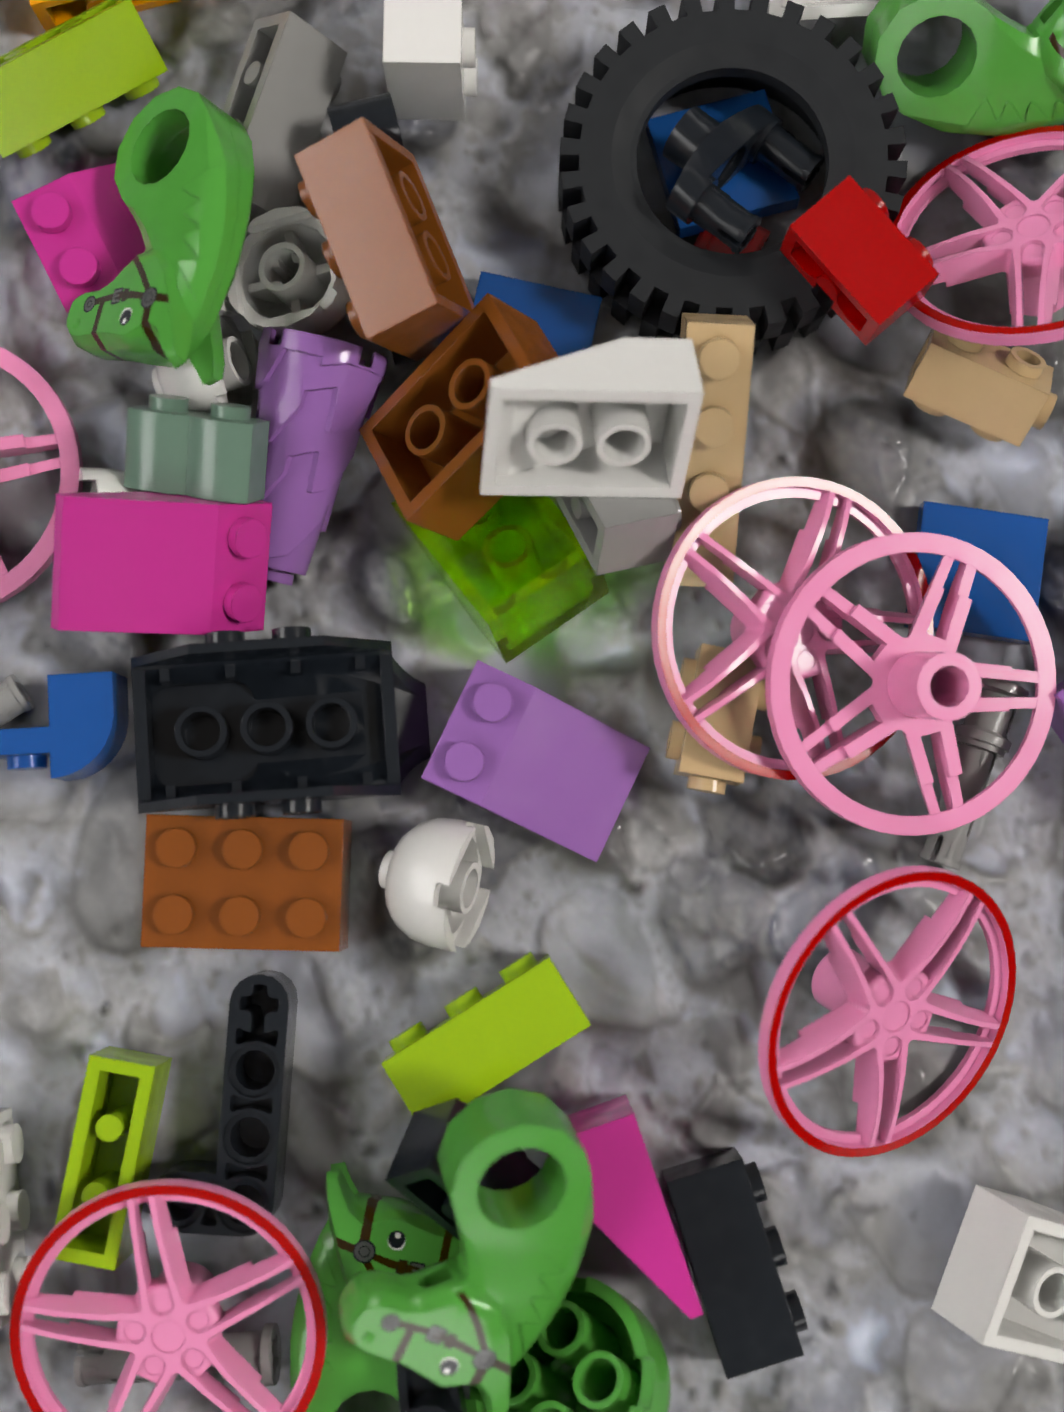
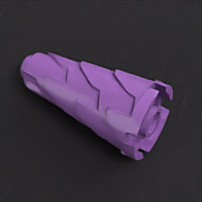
[254,327,388,586]

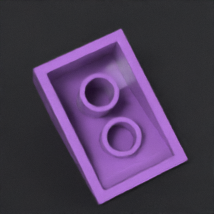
[421,660,650,863]

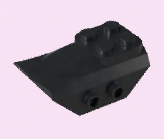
[131,626,431,820]

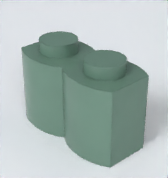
[124,394,270,504]

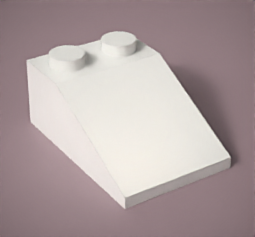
[382,0,478,120]
[479,337,704,498]
[931,1184,1064,1364]

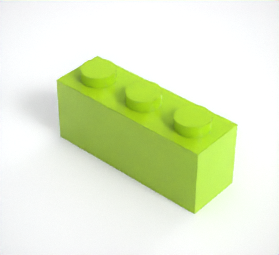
[0,0,168,159]
[381,951,591,1115]
[55,1046,172,1271]

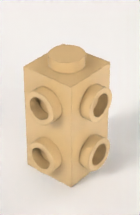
[903,329,1057,447]
[665,643,767,795]

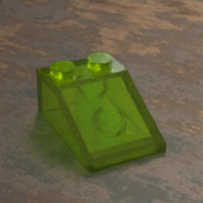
[391,495,609,663]

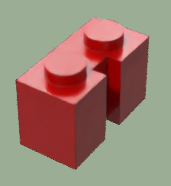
[780,175,939,346]

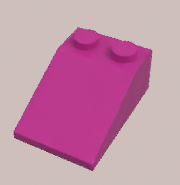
[11,163,145,314]
[51,491,273,635]
[547,1095,704,1319]

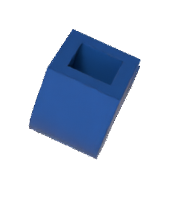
[0,671,129,781]

